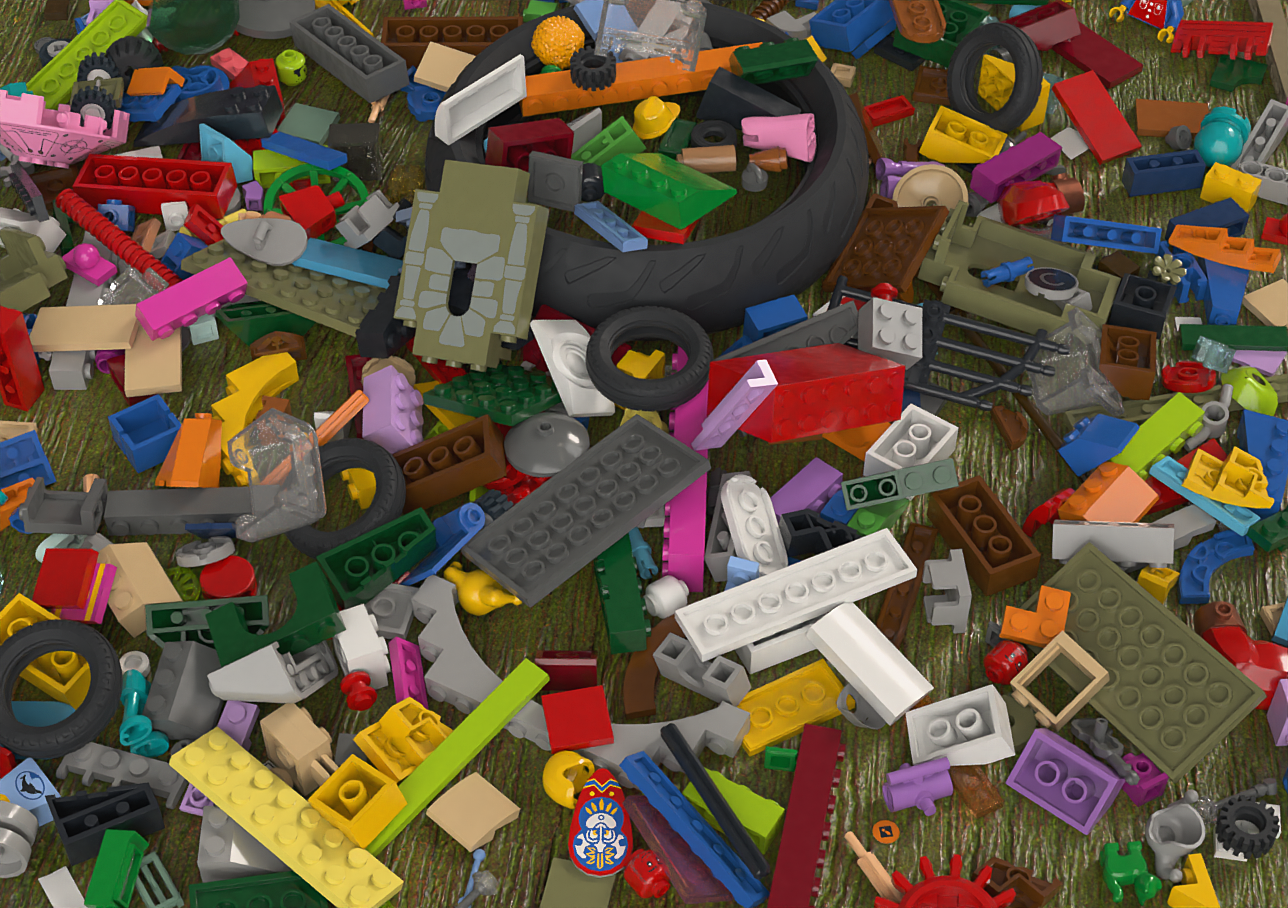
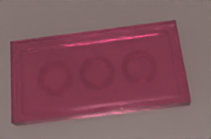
[622,795,734,904]

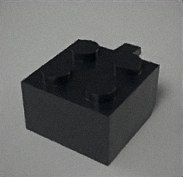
[1108,270,1177,340]

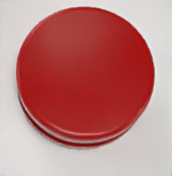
[200,555,257,600]

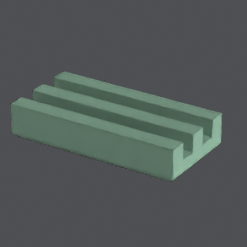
[135,851,184,908]

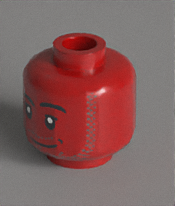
[983,640,1029,685]
[624,849,673,899]

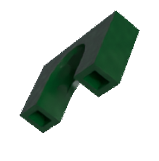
[205,561,346,667]

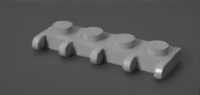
[56,742,189,809]

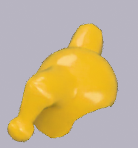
[444,561,523,616]

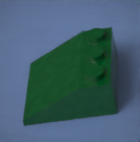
[893,0,990,68]

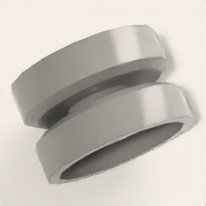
[0,800,39,878]

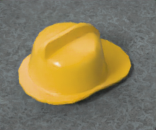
[632,96,681,139]

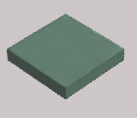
[277,103,340,146]

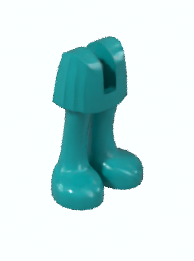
[119,669,169,758]

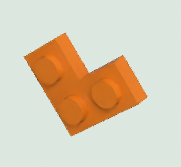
[999,585,1071,648]

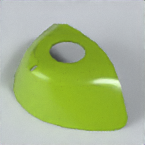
[1221,365,1278,417]

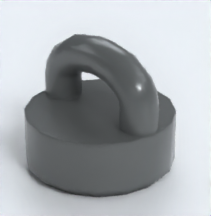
[741,163,768,192]

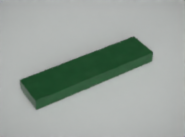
[1178,324,1288,353]

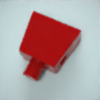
[279,185,345,239]

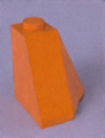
[155,413,222,488]

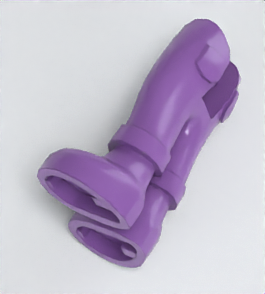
[875,158,945,199]

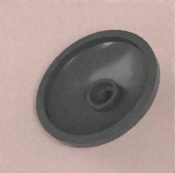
[504,412,590,477]

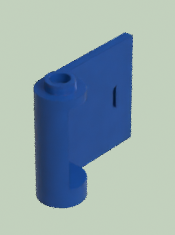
[399,503,485,586]

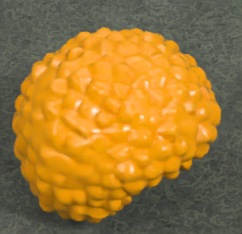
[531,15,585,70]

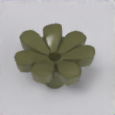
[1152,254,1187,285]

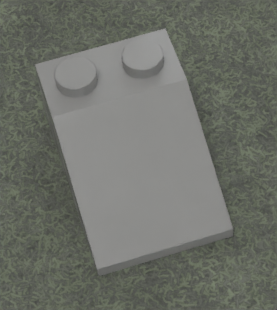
[197,806,294,883]

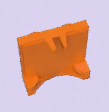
[822,422,892,462]

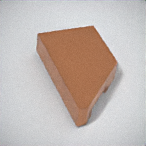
[132,218,161,254]

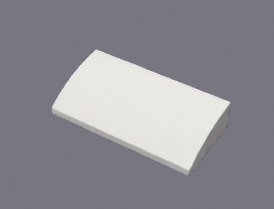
[435,54,527,145]
[806,602,934,726]

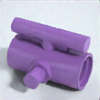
[882,757,953,816]

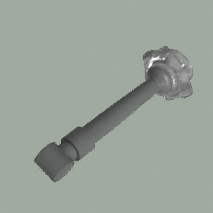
[1193,778,1277,825]
[455,870,498,908]

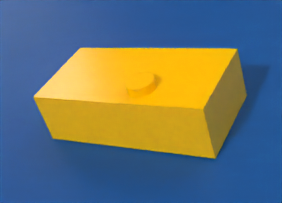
[0,593,91,710]

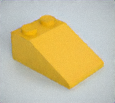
[919,106,1008,163]

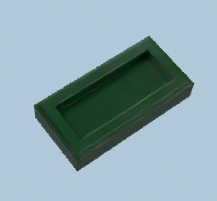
[658,119,697,160]

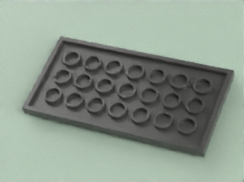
[460,414,711,608]

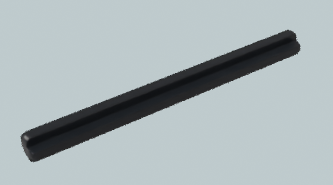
[660,723,770,880]

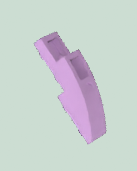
[179,700,260,816]

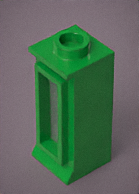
[84,829,149,908]

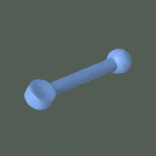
[458,849,486,908]

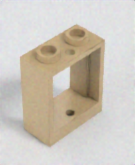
[1010,630,1110,732]

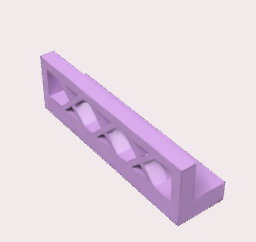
[691,360,778,451]

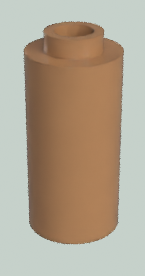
[676,145,736,174]

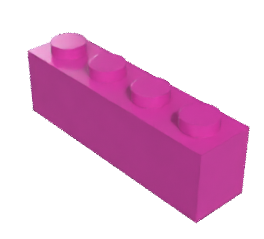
[135,257,248,341]

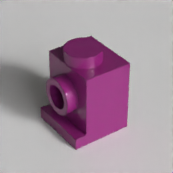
[1122,753,1169,807]

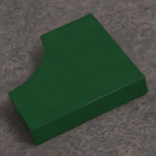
[1209,54,1268,92]

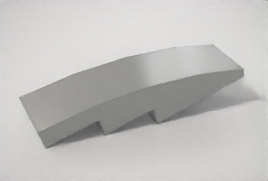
[1112,504,1217,574]

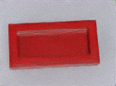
[864,95,915,127]

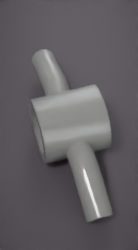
[1183,384,1233,451]

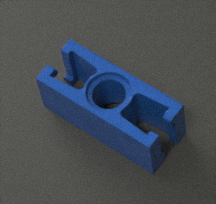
[1154,241,1208,304]

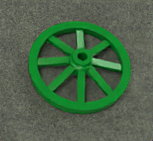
[264,163,369,246]

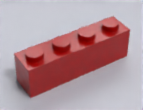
[0,306,45,412]

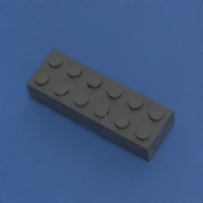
[290,4,409,103]

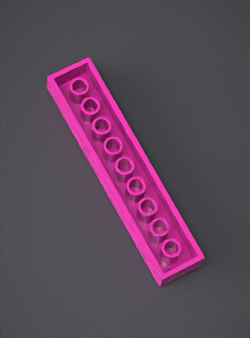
[662,346,709,592]

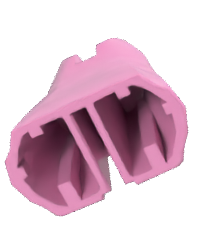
[741,113,816,163]

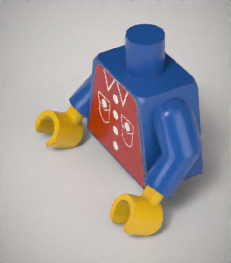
[1109,0,1184,44]

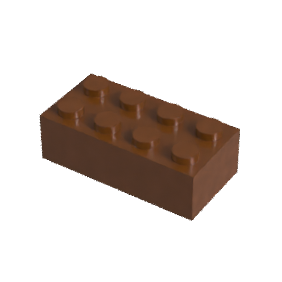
[391,414,507,515]
[927,475,1041,597]

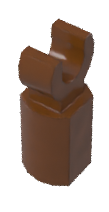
[902,138,922,162]

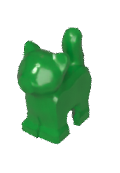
[1099,841,1162,906]

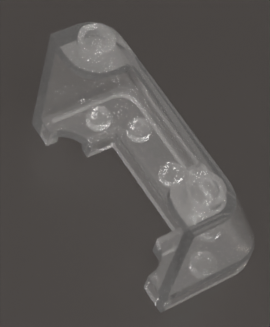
[594,0,707,72]
[227,408,326,542]

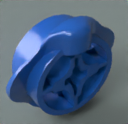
[172,65,230,103]

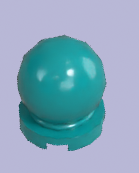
[1194,106,1251,168]

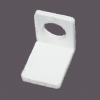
[161,201,189,231]

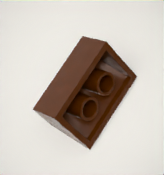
[1099,324,1157,400]

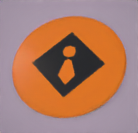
[872,820,900,844]

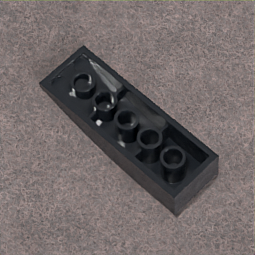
[133,85,283,147]

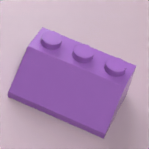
[1005,728,1125,835]

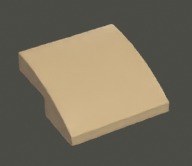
[426,772,520,852]

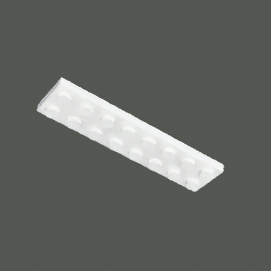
[675,528,917,662]

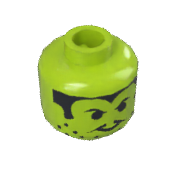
[275,49,307,86]

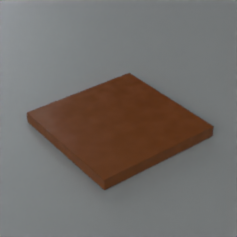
[821,206,949,293]

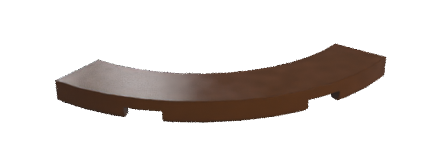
[623,613,688,720]

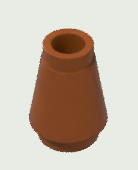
[749,146,788,172]

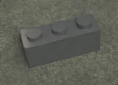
[142,641,224,740]

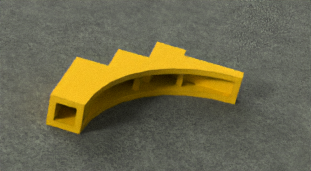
[211,352,299,487]

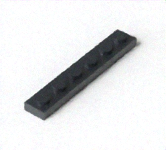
[8,163,50,223]

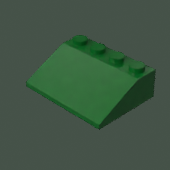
[601,153,737,230]

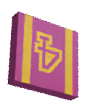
[50,563,117,624]

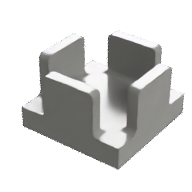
[335,190,399,249]
[922,549,972,633]

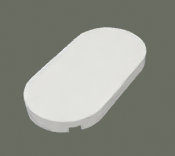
[721,474,788,578]

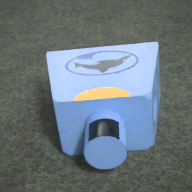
[0,757,61,826]

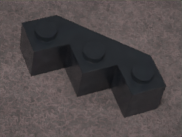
[779,508,862,557]

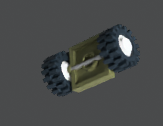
[70,52,124,133]

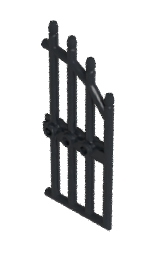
[827,275,1071,411]

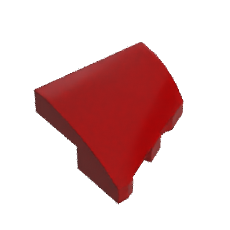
[1022,488,1075,537]

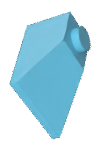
[199,123,253,184]

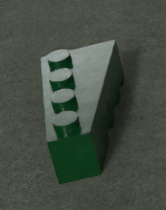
[316,507,436,611]

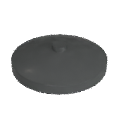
[222,0,315,39]

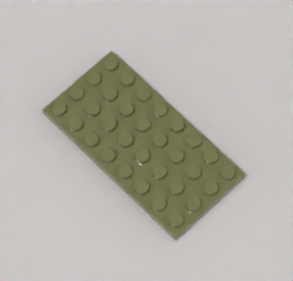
[181,239,387,337]
[1019,542,1267,784]

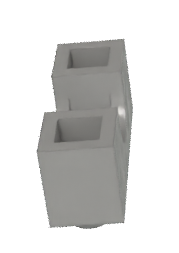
[653,632,751,707]

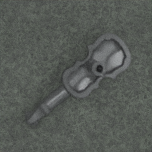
[1070,718,1140,786]

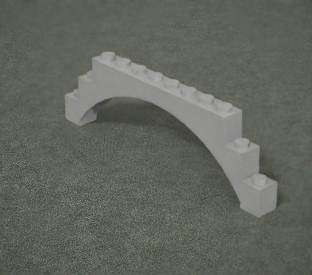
[411,575,750,791]

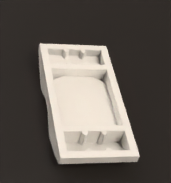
[530,320,615,417]

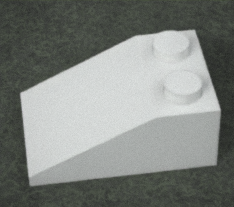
[905,684,1015,766]

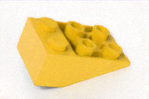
[978,54,1051,132]

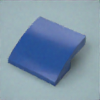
[0,430,57,490]

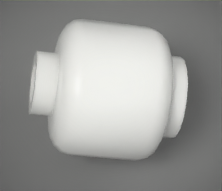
[643,575,689,619]

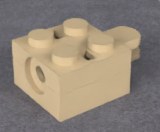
[260,703,339,796]

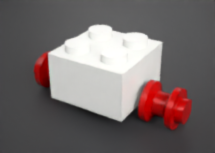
[327,602,391,711]

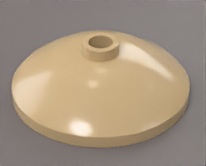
[892,164,968,218]

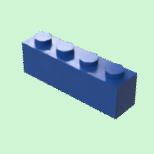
[1051,215,1162,254]

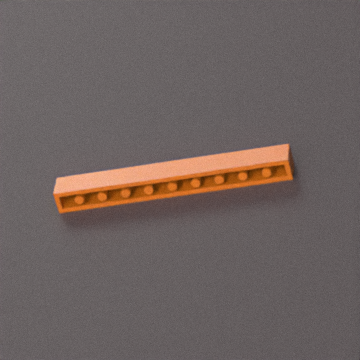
[519,42,763,117]

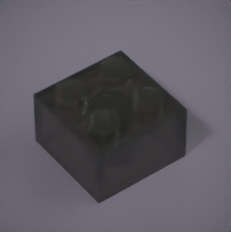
[328,123,384,181]

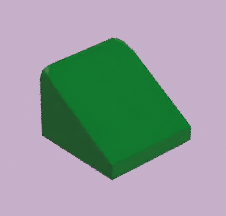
[764,746,798,772]

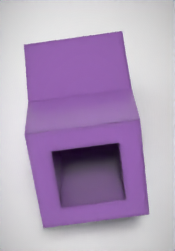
[242,180,265,211]

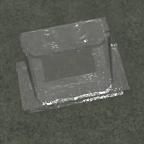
[1025,307,1125,418]

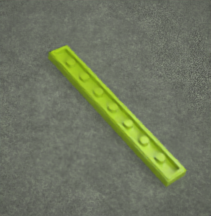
[365,658,550,858]

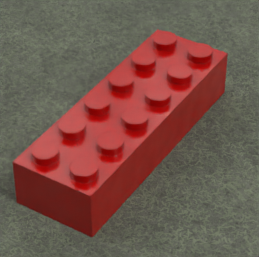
[72,154,237,219]

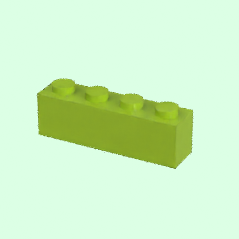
[1107,392,1205,481]

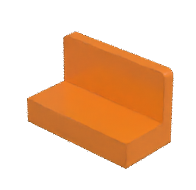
[127,67,185,96]

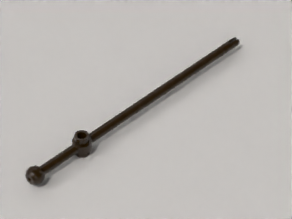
[914,268,1089,484]

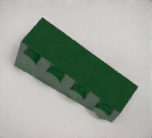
[593,532,651,654]

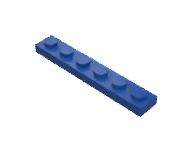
[619,751,770,908]

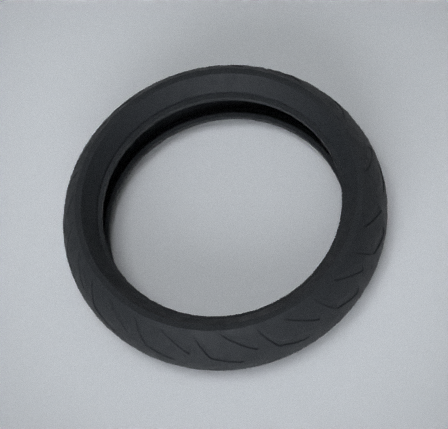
[425,0,869,341]

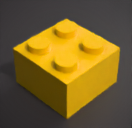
[308,754,408,850]

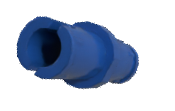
[981,256,1034,287]

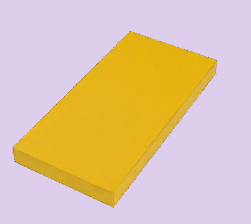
[737,658,856,757]

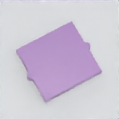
[1231,350,1287,377]

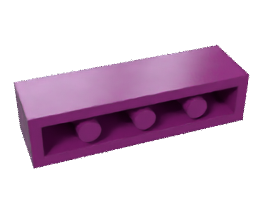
[970,132,1062,204]

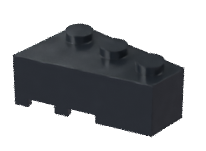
[355,276,416,358]
[45,782,165,866]

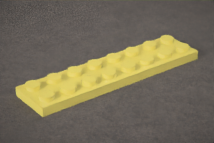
[169,726,404,908]

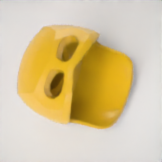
[542,751,595,809]

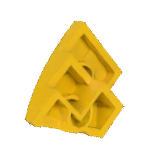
[1181,446,1274,509]
[353,697,454,785]

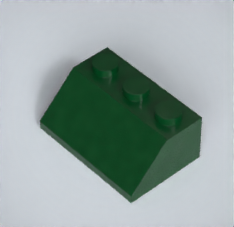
[729,38,818,85]

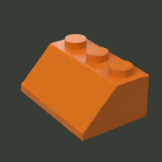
[1058,461,1159,523]

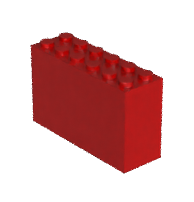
[707,343,905,443]

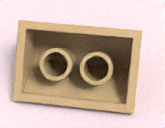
[97,542,183,638]

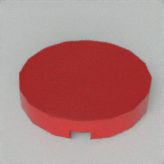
[1161,361,1216,393]

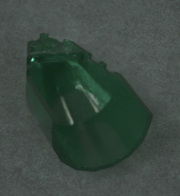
[146,0,240,55]

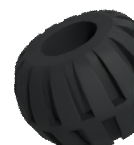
[104,36,164,93]

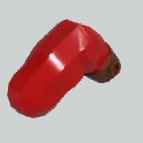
[997,173,1085,228]
[1193,601,1288,710]

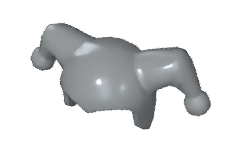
[1145,789,1205,883]

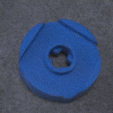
[407,84,446,122]

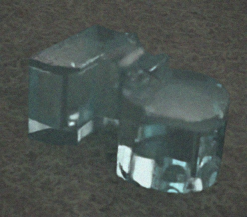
[1191,336,1236,374]

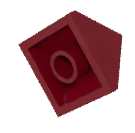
[535,650,598,691]

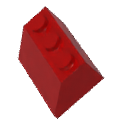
[229,58,286,126]

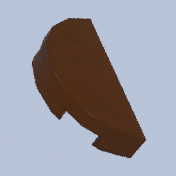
[989,405,1029,451]

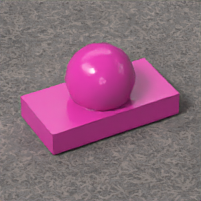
[62,243,117,287]

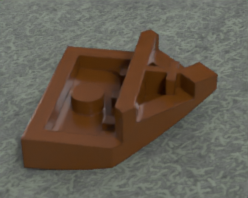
[250,331,307,361]

